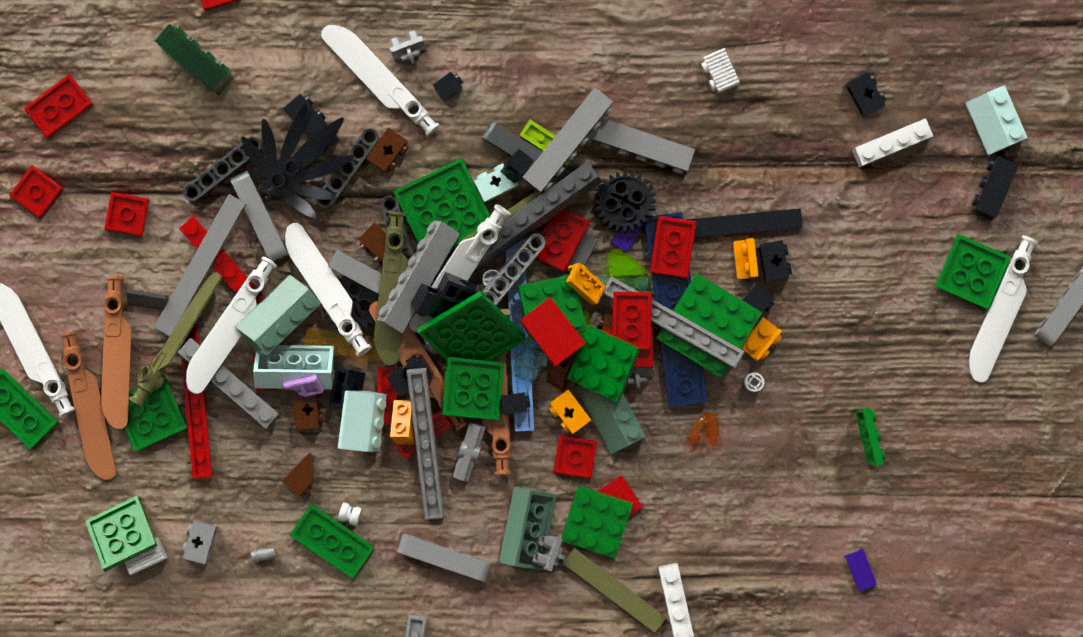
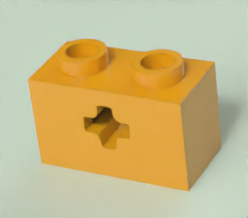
[549,390,591,434]
[390,400,415,444]

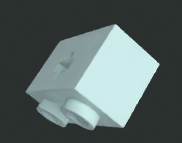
[474,163,519,203]

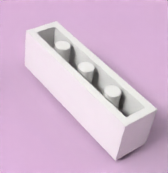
[852,118,933,168]
[658,563,694,637]

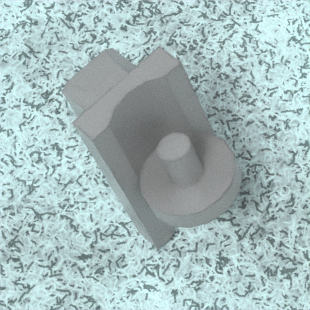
[390,30,426,64]
[628,367,654,389]
[532,535,566,571]

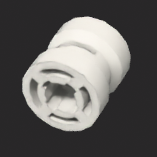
[482,270,501,289]
[743,373,764,392]
[337,502,362,526]

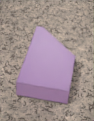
[283,375,324,397]

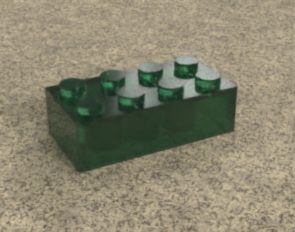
[155,24,233,96]

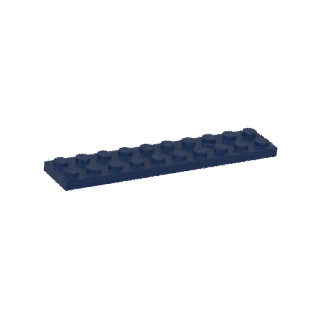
[644,212,707,407]

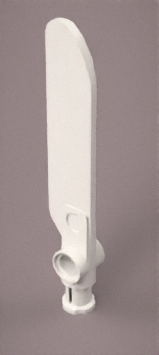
[321,25,440,137]
[409,204,510,333]
[285,223,372,357]
[969,235,1038,382]
[186,257,277,394]
[0,283,75,417]

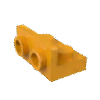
[733,238,758,279]
[566,263,606,305]
[741,317,782,361]

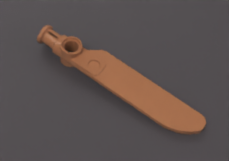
[101,276,132,429]
[369,301,470,431]
[59,331,116,480]
[482,352,512,475]

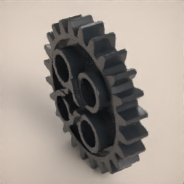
[594,171,657,233]
[321,275,379,331]

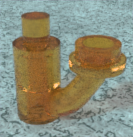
[687,412,720,444]

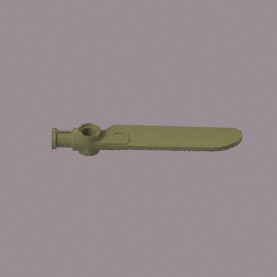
[374,211,408,365]
[128,272,222,407]

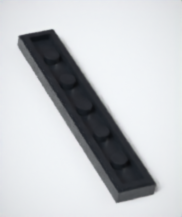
[687,208,803,238]

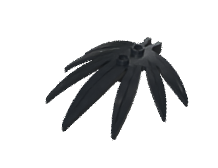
[241,104,354,219]

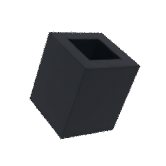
[433,72,463,103]
[500,149,534,183]
[502,392,530,415]

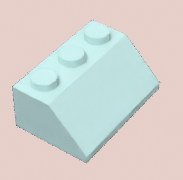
[965,85,1028,155]
[338,391,387,452]

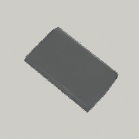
[569,234,598,266]
[127,289,168,310]

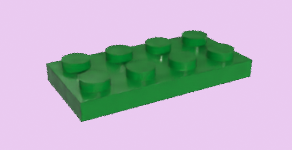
[0,368,58,449]
[289,503,375,579]

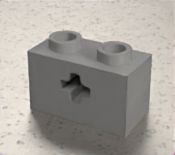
[181,520,218,564]

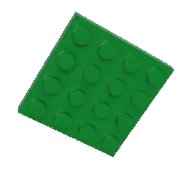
[393,158,490,248]
[656,273,762,378]
[418,291,526,361]

